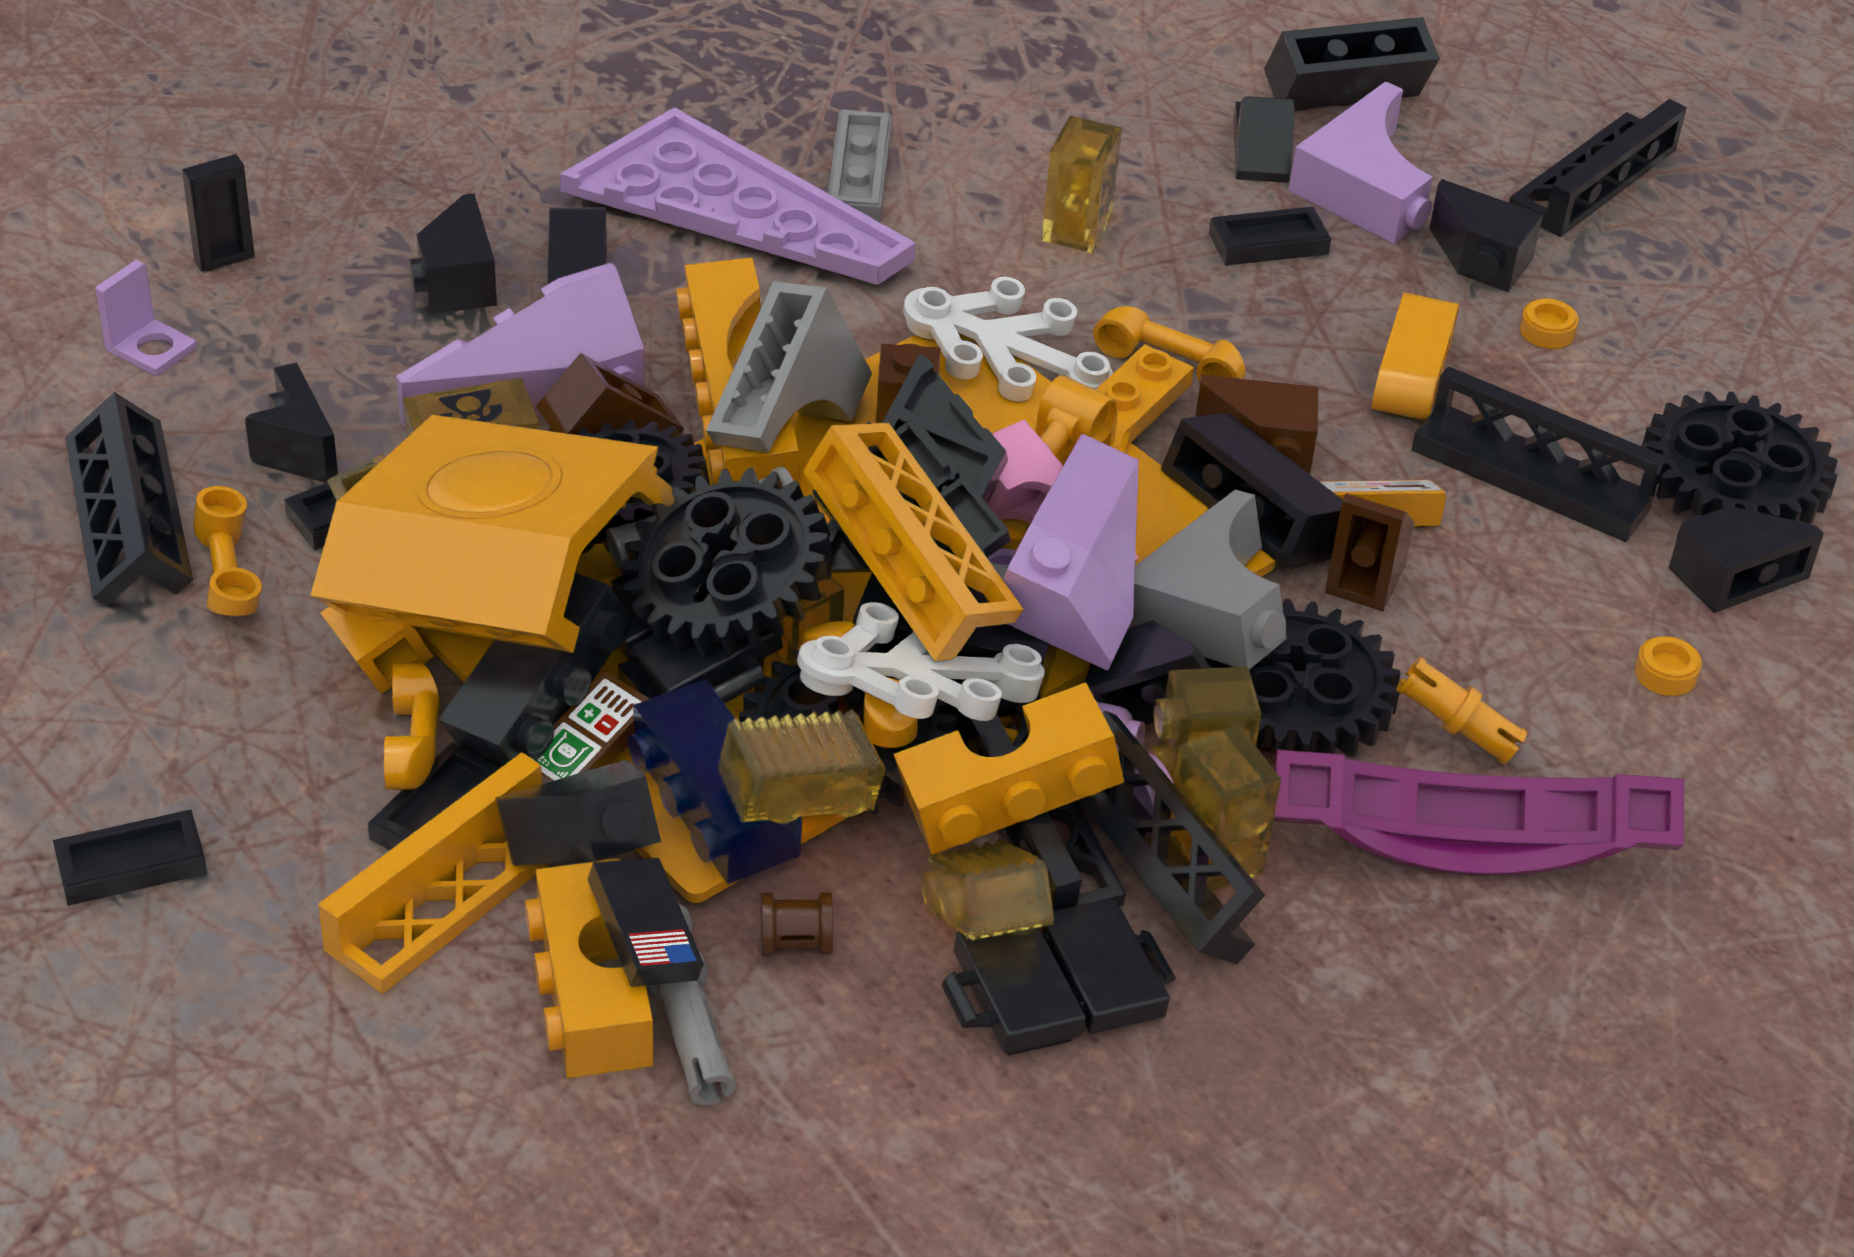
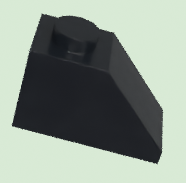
[1429,179,1543,292]
[408,193,497,314]
[1669,506,1824,613]
[1085,620,1228,725]
[495,760,661,866]

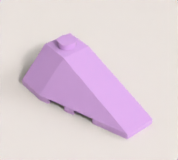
[396,263,645,429]
[1003,434,1139,671]

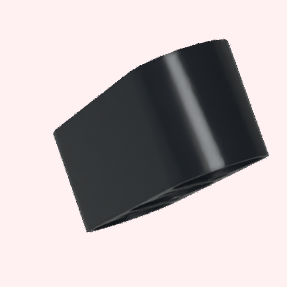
[547,207,607,285]

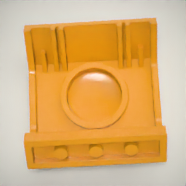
[310,414,675,653]

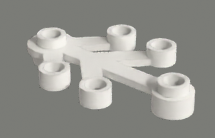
[903,277,1113,402]
[797,602,1045,721]

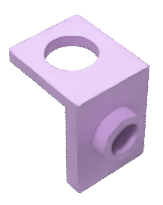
[95,260,197,376]

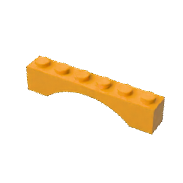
[676,258,801,488]

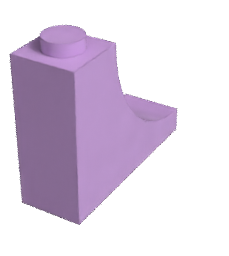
[1289,82,1433,244]

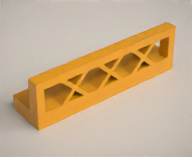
[803,423,1024,661]
[318,752,549,994]

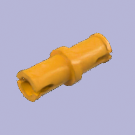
[1396,656,1528,765]

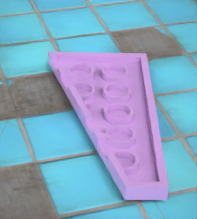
[560,107,916,285]

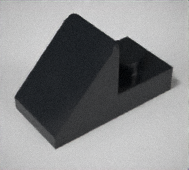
[1233,96,1295,183]
[245,362,339,483]

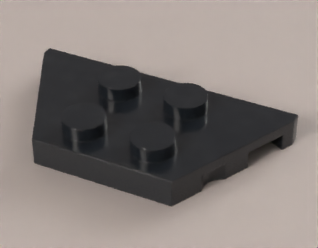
[826,354,1008,573]

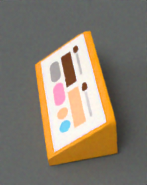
[1319,480,1446,527]

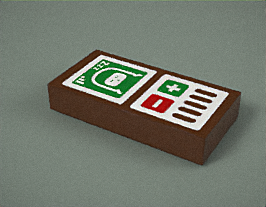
[531,670,658,784]

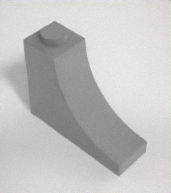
[706,281,872,452]
[1129,490,1287,671]

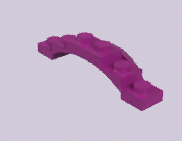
[1271,750,1685,876]

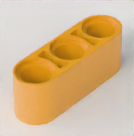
[1371,292,1460,421]

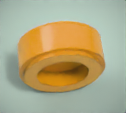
[1519,298,1579,349]
[1634,636,1702,696]

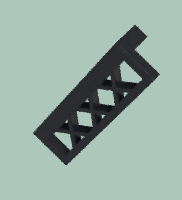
[1509,99,1687,237]
[1411,366,1665,542]
[65,392,193,606]
[952,679,1126,913]
[1079,710,1265,964]

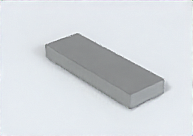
[828,110,892,222]

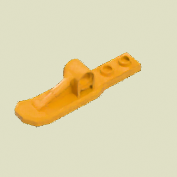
[1000,344,1194,551]

